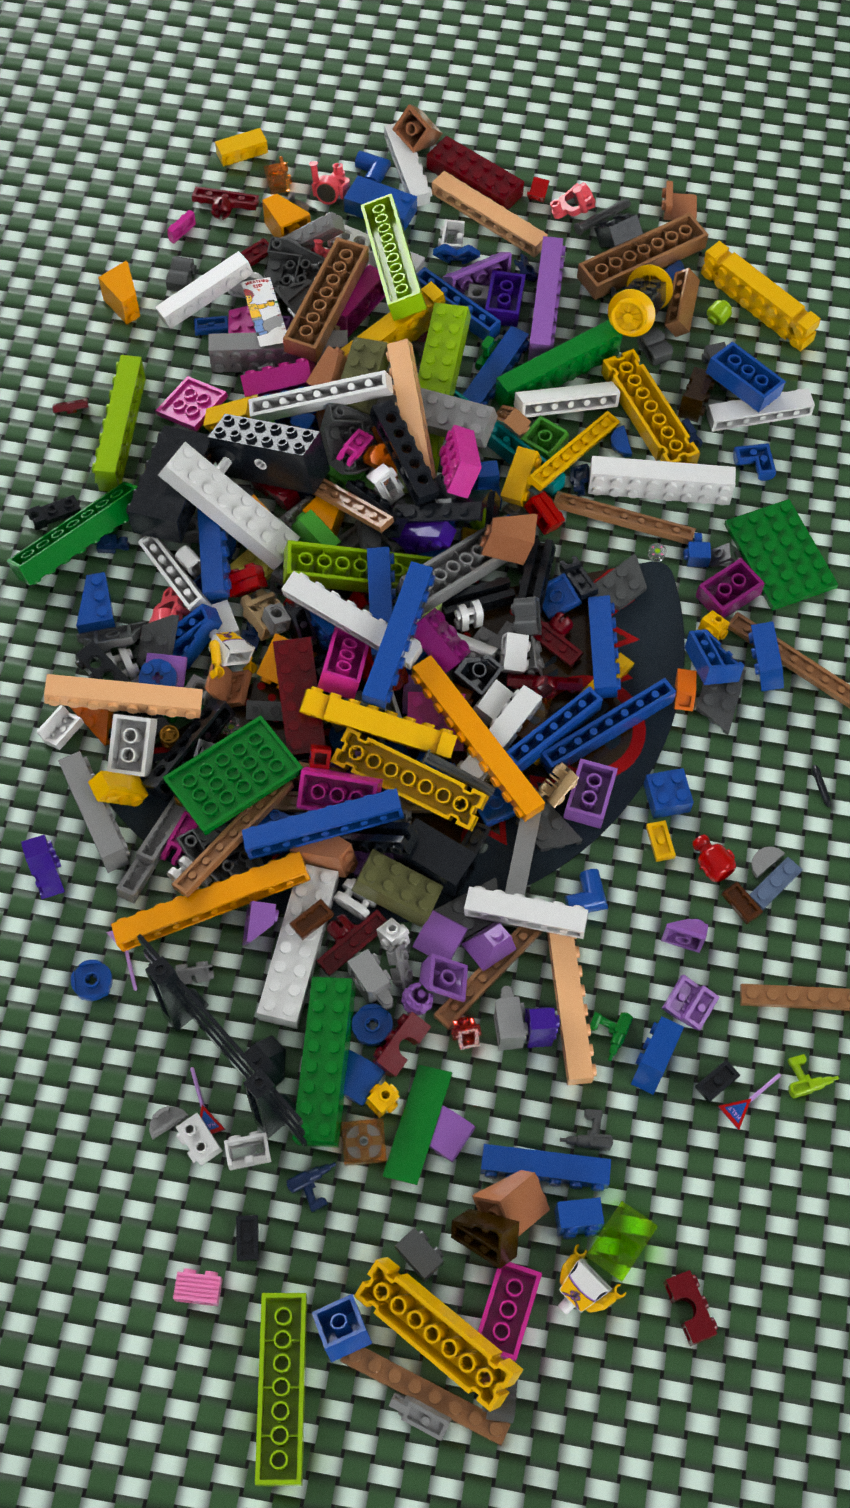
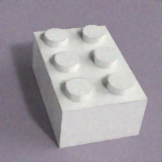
[107,714,157,777]

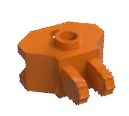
[363,443,398,485]

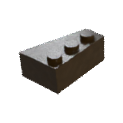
[678,367,716,423]
[451,1209,520,1269]

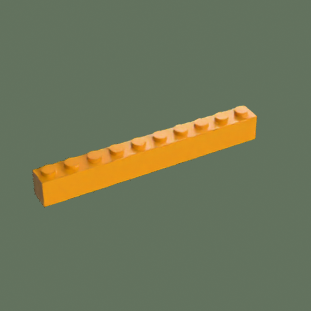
[411,655,545,822]
[111,852,311,952]

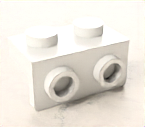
[37,705,84,750]

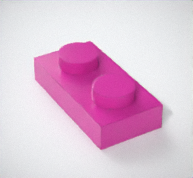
[167,209,196,244]

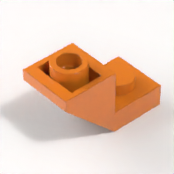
[673,668,697,712]

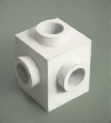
[376,918,410,950]

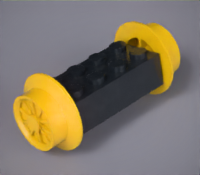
[608,265,673,337]

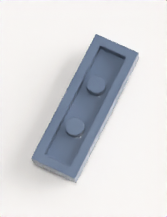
[749,857,803,911]

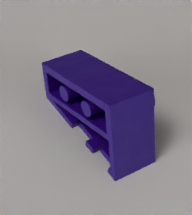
[524,1007,560,1048]

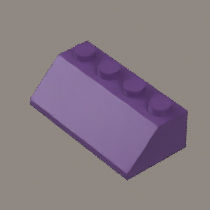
[443,252,512,295]

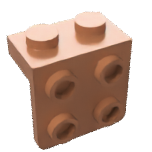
[661,181,697,220]
[205,662,252,708]

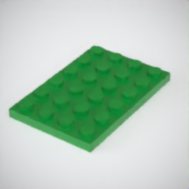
[724,499,838,611]
[163,715,303,836]

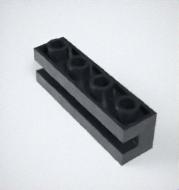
[345,479,408,538]
[515,538,556,614]
[442,576,516,622]
[340,822,419,855]

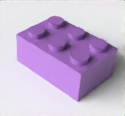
[564,758,618,829]

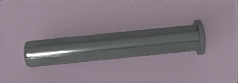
[574,198,631,236]
[421,749,495,796]

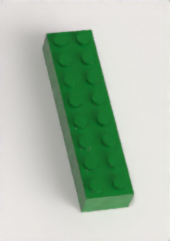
[495,320,622,407]
[7,481,138,585]
[292,977,356,1148]

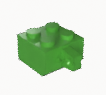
[520,415,569,460]

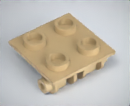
[538,762,579,808]

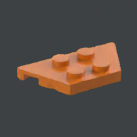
[70,707,114,746]

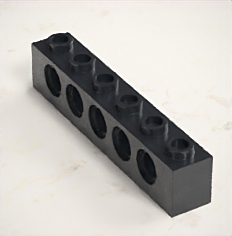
[369,399,439,506]
[75,640,170,740]
[142,698,236,800]

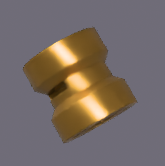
[160,725,179,750]

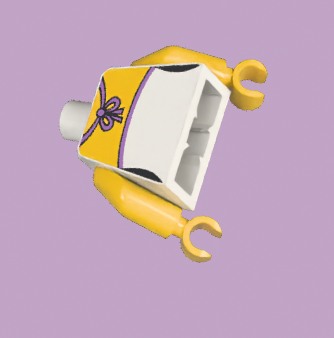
[208,629,257,679]
[558,1244,626,1315]

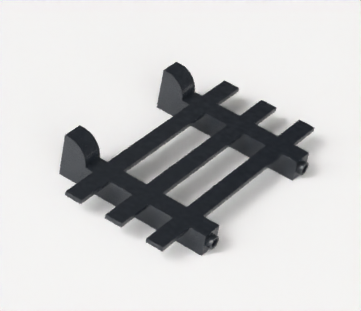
[137,934,307,1147]

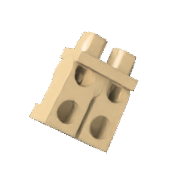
[240,589,284,641]

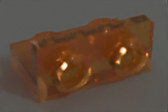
[264,156,292,195]

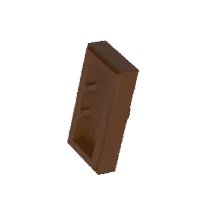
[721,881,763,924]
[289,899,334,941]

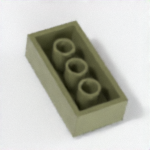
[340,337,389,415]
[351,849,443,928]

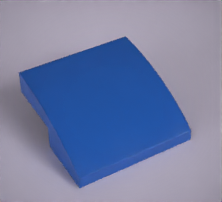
[343,1050,385,1107]

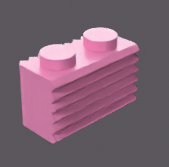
[173,1268,223,1306]

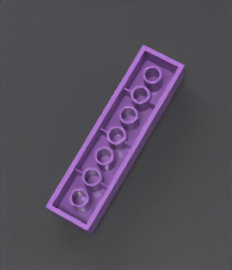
[528,236,566,361]

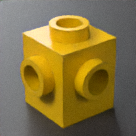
[697,610,730,640]
[365,1081,400,1118]

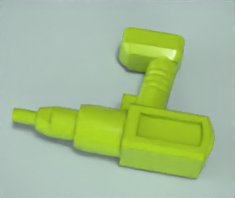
[788,1054,839,1099]

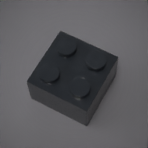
[594,213,643,247]

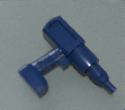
[287,1162,336,1213]

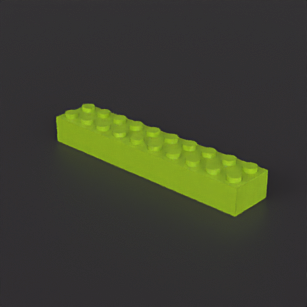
[360,193,427,321]
[405,303,471,475]

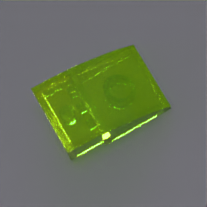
[586,1200,658,1282]

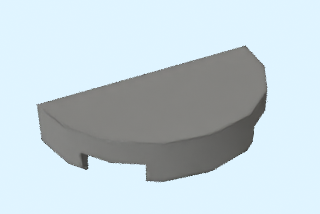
[751,847,785,879]
[149,1106,189,1140]

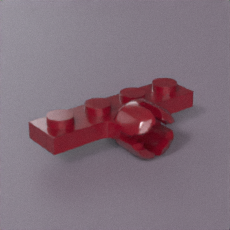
[192,186,259,220]
[530,612,583,668]
[507,673,583,700]
[316,909,387,977]

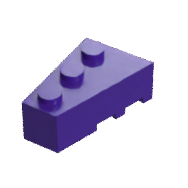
[392,521,457,555]
[21,834,65,899]

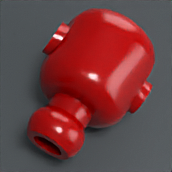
[692,834,736,882]

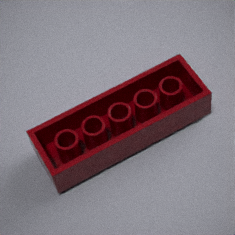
[427,135,524,210]
[273,637,326,757]

